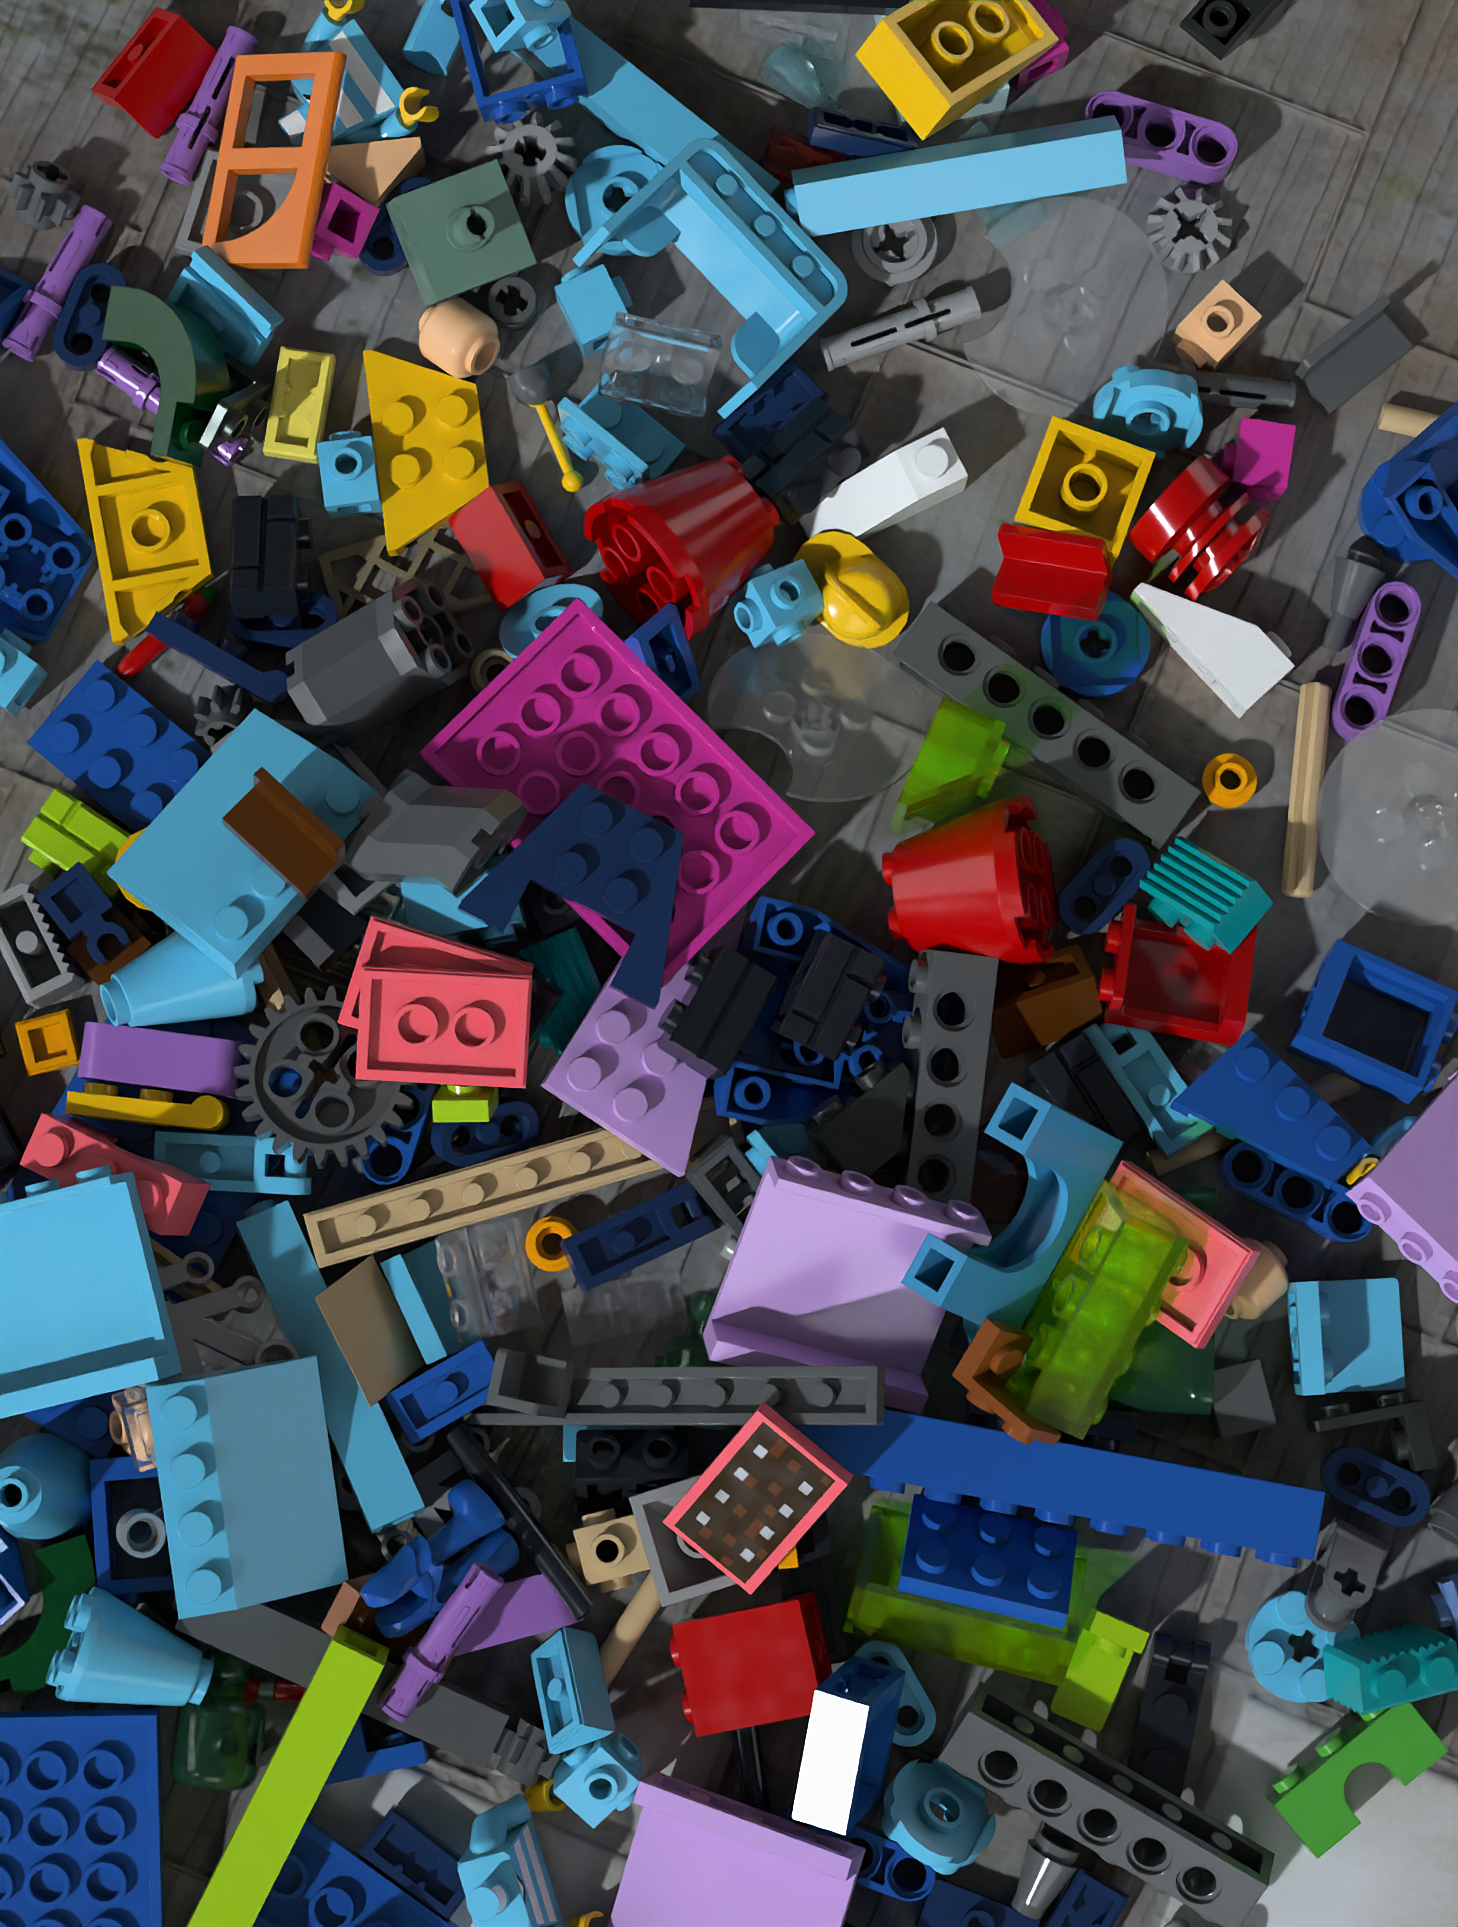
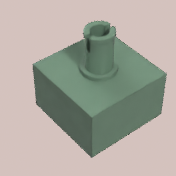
[386,159,537,308]

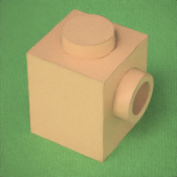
[1172,279,1262,372]

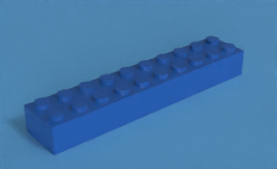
[794,1408,1326,1568]

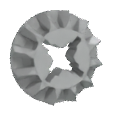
[1146,187,1232,273]
[851,217,938,287]

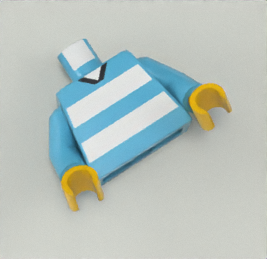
[278,0,439,147]
[458,1777,603,1927]

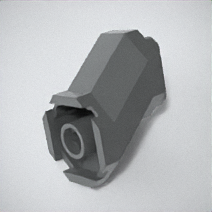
[285,579,475,748]
[344,768,528,899]

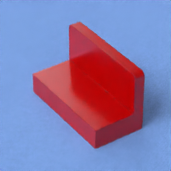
[91,7,217,139]
[448,480,574,611]
[991,524,1114,622]

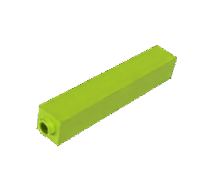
[186,1624,390,1927]

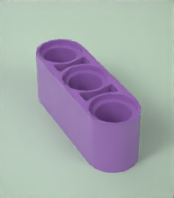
[1082,90,1238,186]
[1329,581,1421,742]
[77,1022,245,1099]
[444,1571,585,1657]

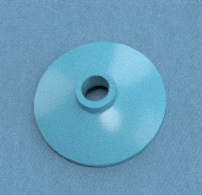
[499,584,605,659]

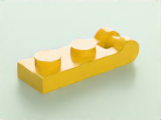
[65,1083,231,1132]

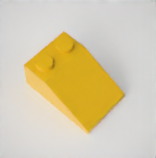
[855,0,1059,141]

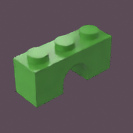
[1266,1703,1449,1859]

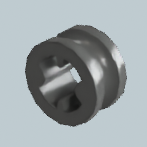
[488,277,538,331]

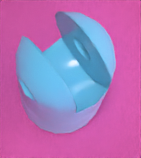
[401,0,474,77]

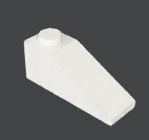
[799,427,968,541]
[1128,583,1295,719]

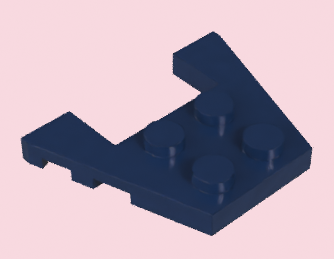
[458,782,684,1010]

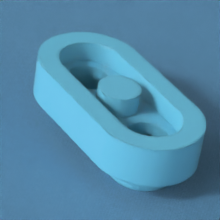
[853,1638,936,1747]

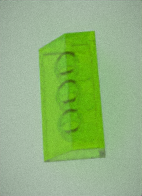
[888,696,1011,837]
[1006,1178,1190,1440]
[842,1505,1088,1686]

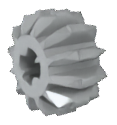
[485,111,577,207]

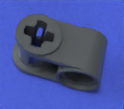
[1304,1518,1389,1632]

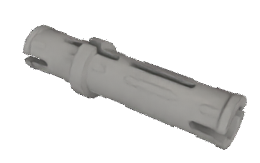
[817,286,982,372]

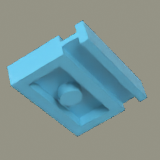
[167,245,284,370]

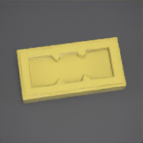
[263,346,336,464]

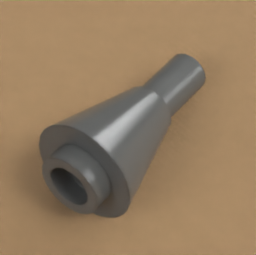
[1320,549,1388,653]

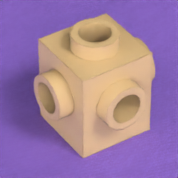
[565,1508,650,1593]

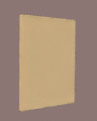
[315,1255,426,1407]

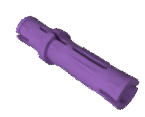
[159,26,259,186]
[2,205,113,362]
[96,344,248,468]
[376,1561,505,1723]

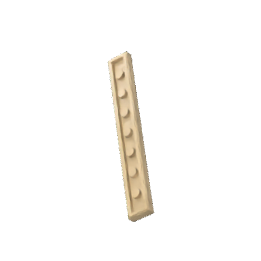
[303,1096,747,1269]

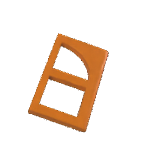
[202,51,347,269]

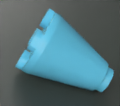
[100,931,264,1027]
[45,1586,214,1706]

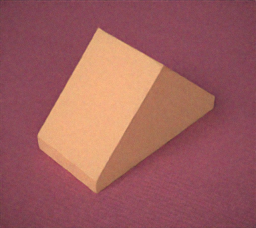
[325,137,426,208]

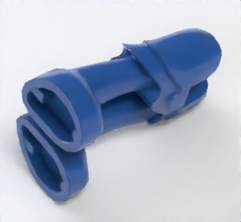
[360,1479,520,1638]

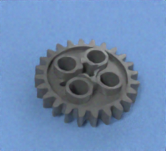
[234,985,418,1169]

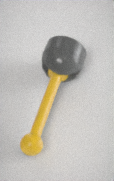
[506,362,584,492]

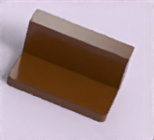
[222,767,345,901]
[991,943,1104,1059]

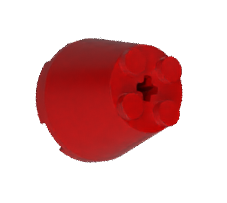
[584,455,780,642]
[882,795,1057,964]

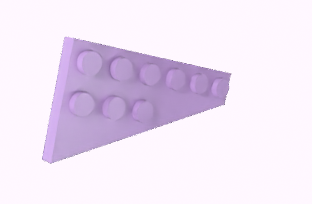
[540,902,748,1177]

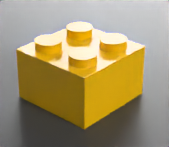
[1012,415,1156,568]

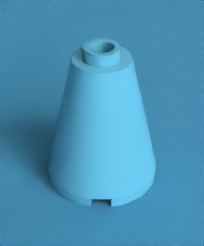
[0,1433,93,1545]

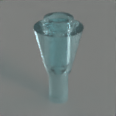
[761,42,848,114]

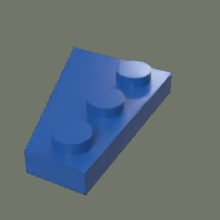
[1170,1030,1372,1189]

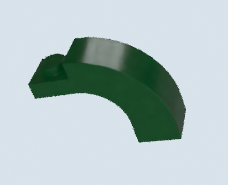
[102,286,230,467]
[0,1531,97,1700]

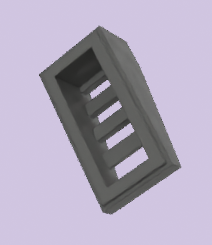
[684,1133,762,1240]

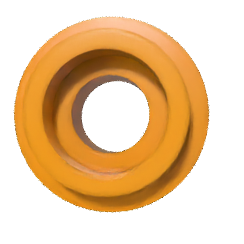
[1201,753,1257,809]
[525,1216,578,1272]

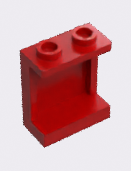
[1097,903,1258,1046]
[670,1592,833,1737]

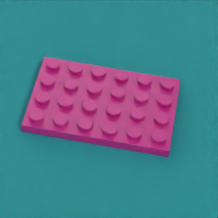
[419,597,816,989]

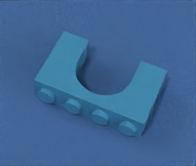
[901,1082,1124,1328]

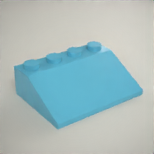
[107,708,377,980]
[145,1355,349,1619]

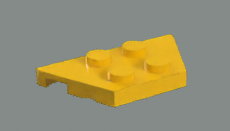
[363,350,490,557]
[77,438,215,646]

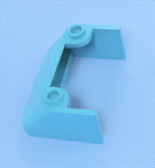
[572,138,848,419]

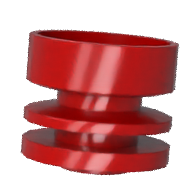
[1125,454,1273,602]

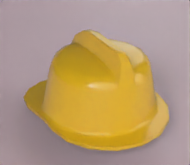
[793,531,910,649]

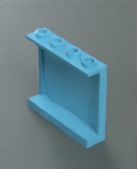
[0,1165,183,1419]

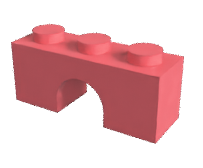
[19,1113,211,1236]

